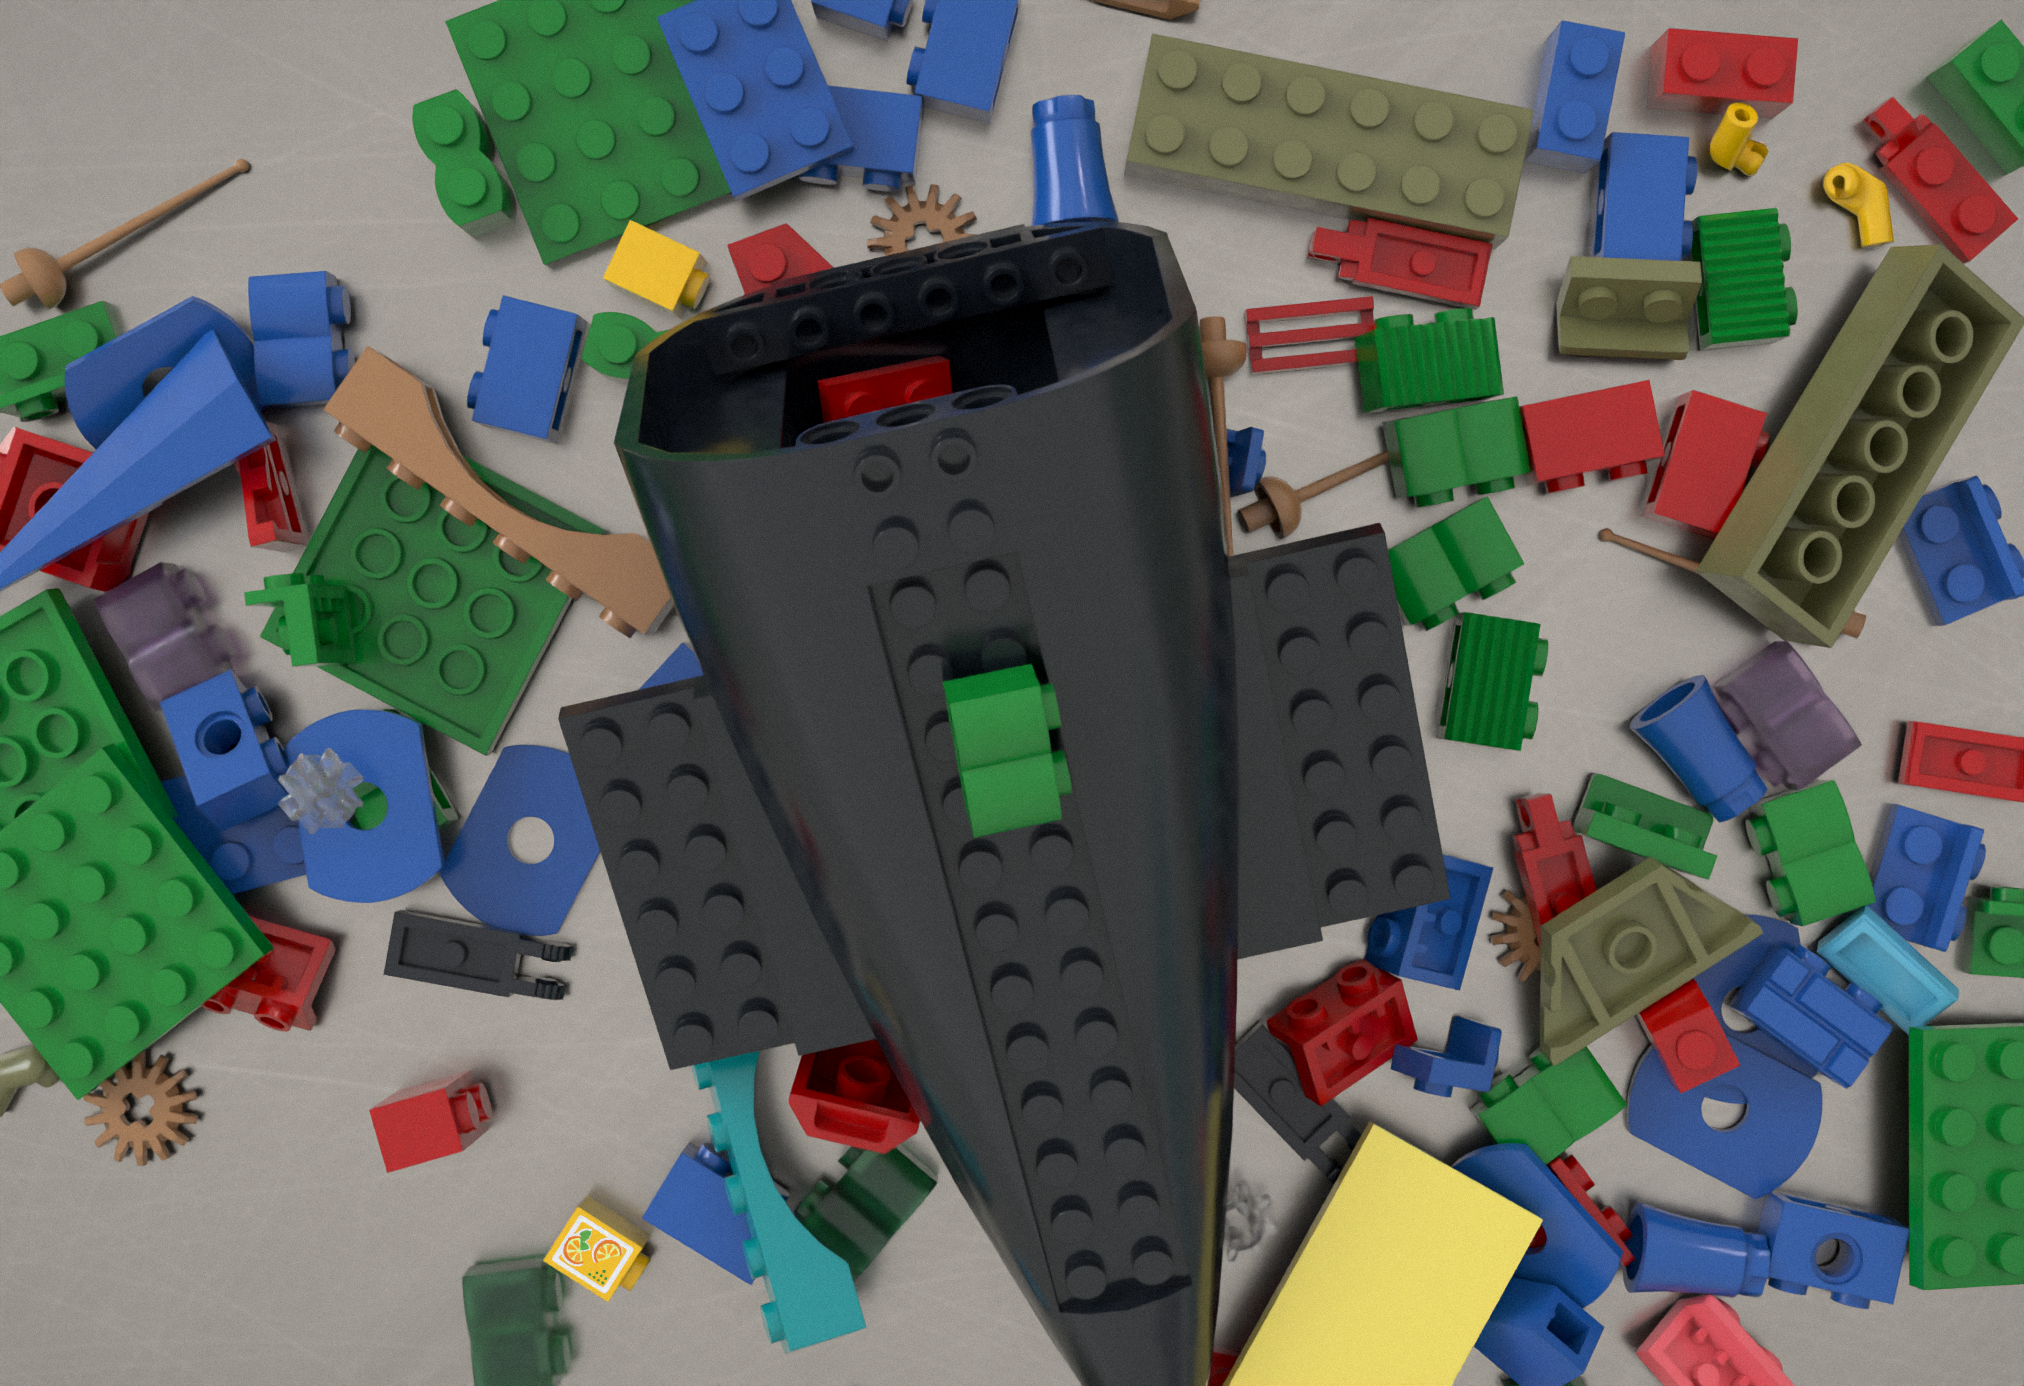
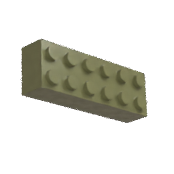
[1124,34,1534,249]
[1696,244,2024,648]

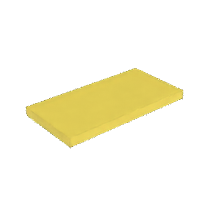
[1222,1121,1543,1386]

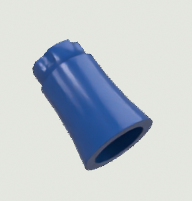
[1030,95,1119,226]
[1630,675,1768,823]
[1622,1202,1771,1298]

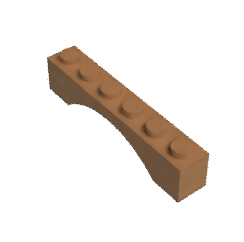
[323,346,674,638]

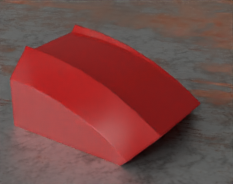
[0,427,149,594]
[788,1039,920,1154]

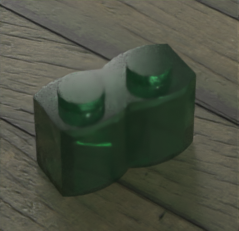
[795,1144,938,1281]
[462,1257,570,1386]

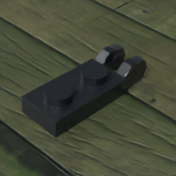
[383,910,573,1000]
[1234,1022,1362,1184]

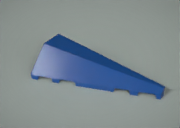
[0,330,276,592]

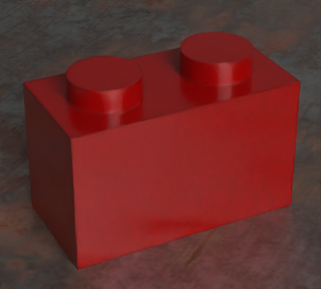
[1646,28,1798,119]
[1519,380,1665,494]
[1640,390,1769,540]
[369,1070,492,1173]

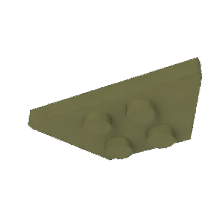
[1540,856,1763,1066]

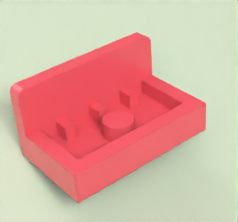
[1635,1294,1795,1386]

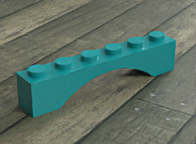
[691,1051,867,1354]

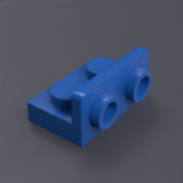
[1898,476,2024,626]
[1860,804,1986,952]
[1365,854,1493,991]

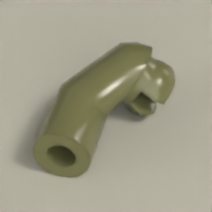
[0,1045,60,1117]

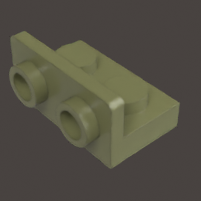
[1556,256,1702,360]

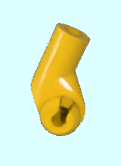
[1710,102,1769,176]
[1823,163,1894,248]

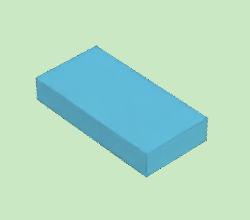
[1817,905,1959,1035]

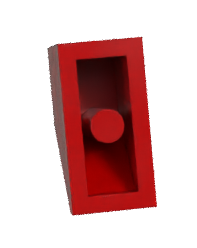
[1636,978,1741,1093]

